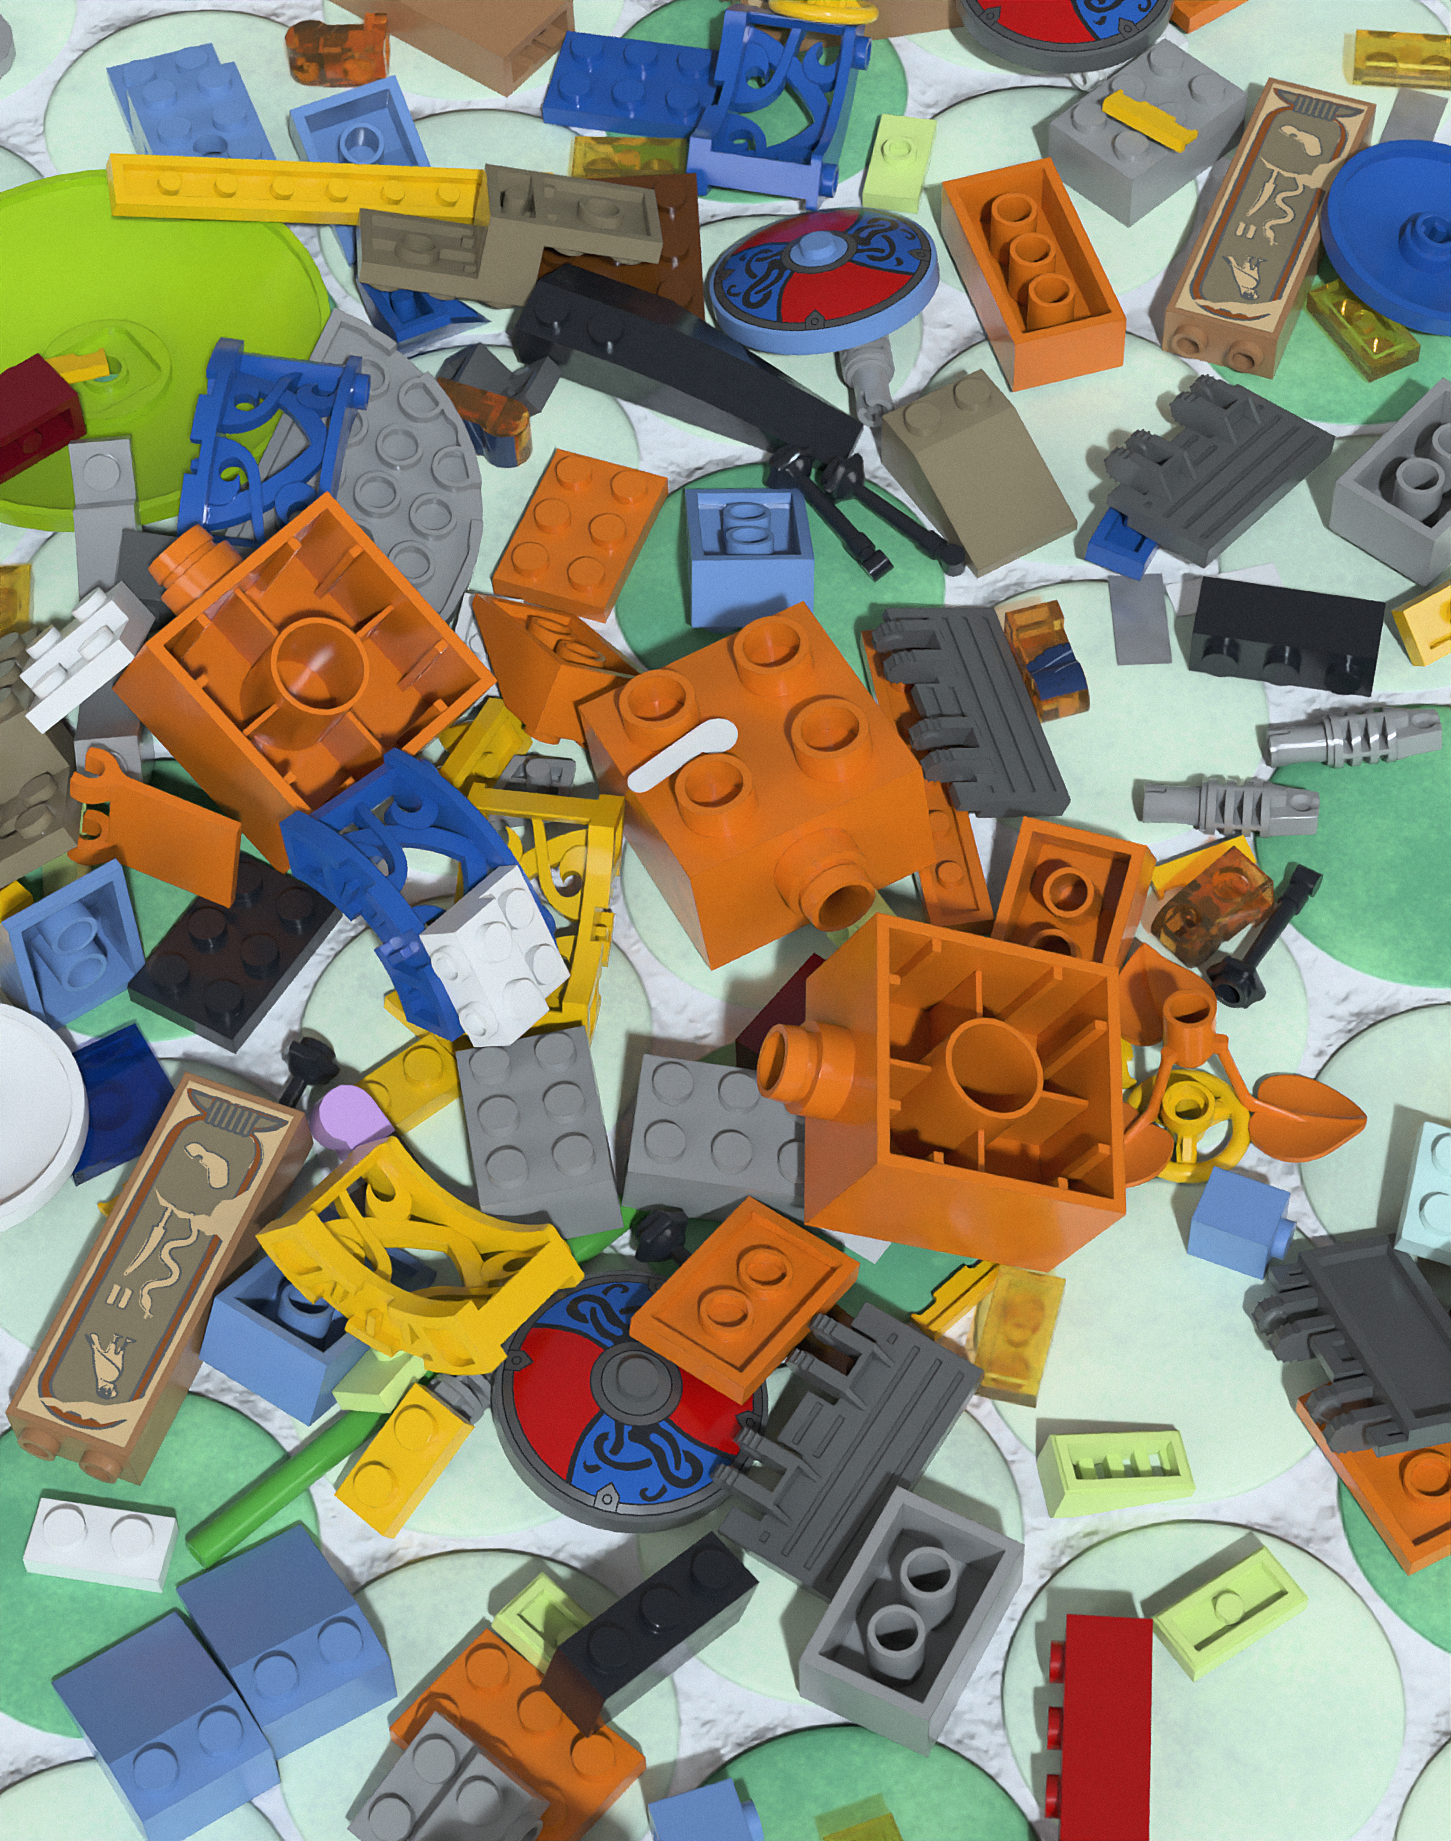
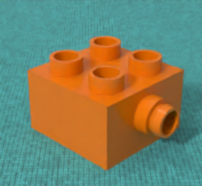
[112,491,498,874]
[578,601,937,971]
[756,912,1126,1273]

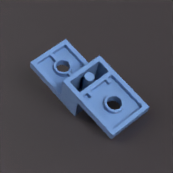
[106,42,277,160]

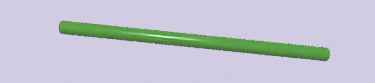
[185,1192,651,1570]

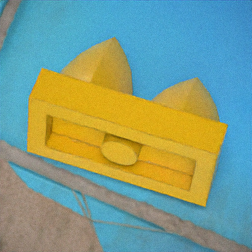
[436,698,533,798]

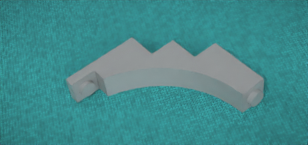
[68,435,155,803]

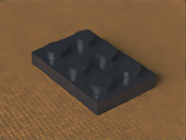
[127,853,343,1054]

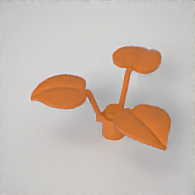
[1119,943,1368,1188]

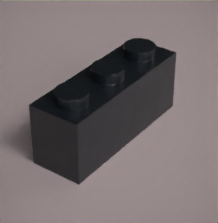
[1188,576,1386,697]
[540,1531,760,1739]

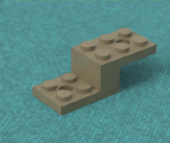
[356,163,663,309]
[0,626,82,889]

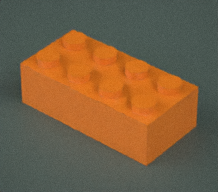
[941,157,1127,392]

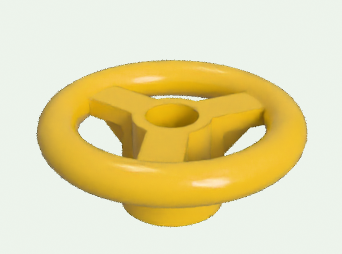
[768,0,879,25]
[1125,1069,1251,1183]

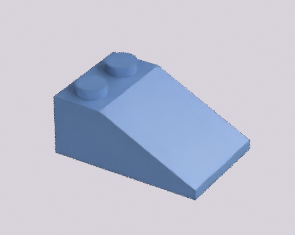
[289,75,431,267]
[685,488,815,633]
[0,858,145,1031]
[199,1207,437,1427]
[176,1524,398,1761]
[51,1611,281,1841]

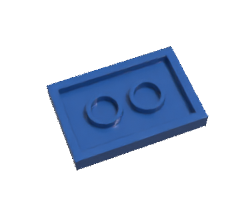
[542,31,722,142]

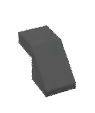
[435,342,564,429]

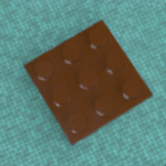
[536,173,705,321]

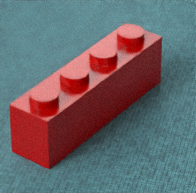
[1044,1614,1153,1841]

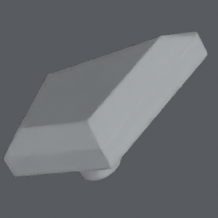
[488,755,576,830]

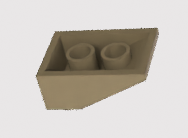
[881,368,1078,579]

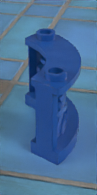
[686,3,872,211]
[177,337,371,549]
[279,747,559,1042]

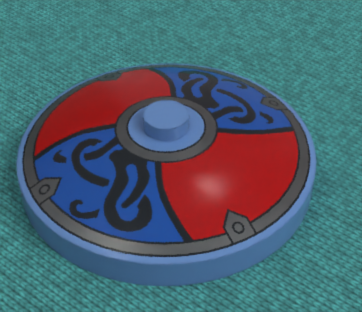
[709,207,940,355]

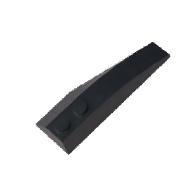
[514,263,864,472]

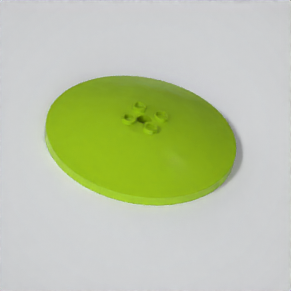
[0,169,331,532]

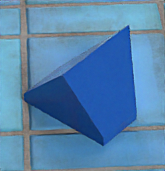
[355,274,492,354]

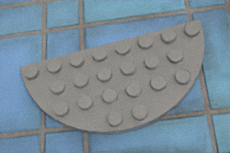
[224,307,483,625]

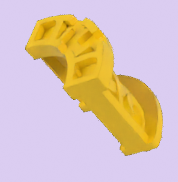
[434,782,625,1048]
[255,1136,585,1375]

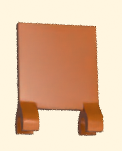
[67,747,243,908]

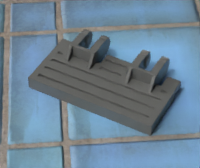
[1104,374,1336,569]
[871,608,1071,818]
[1251,1233,1451,1458]
[710,1301,984,1605]

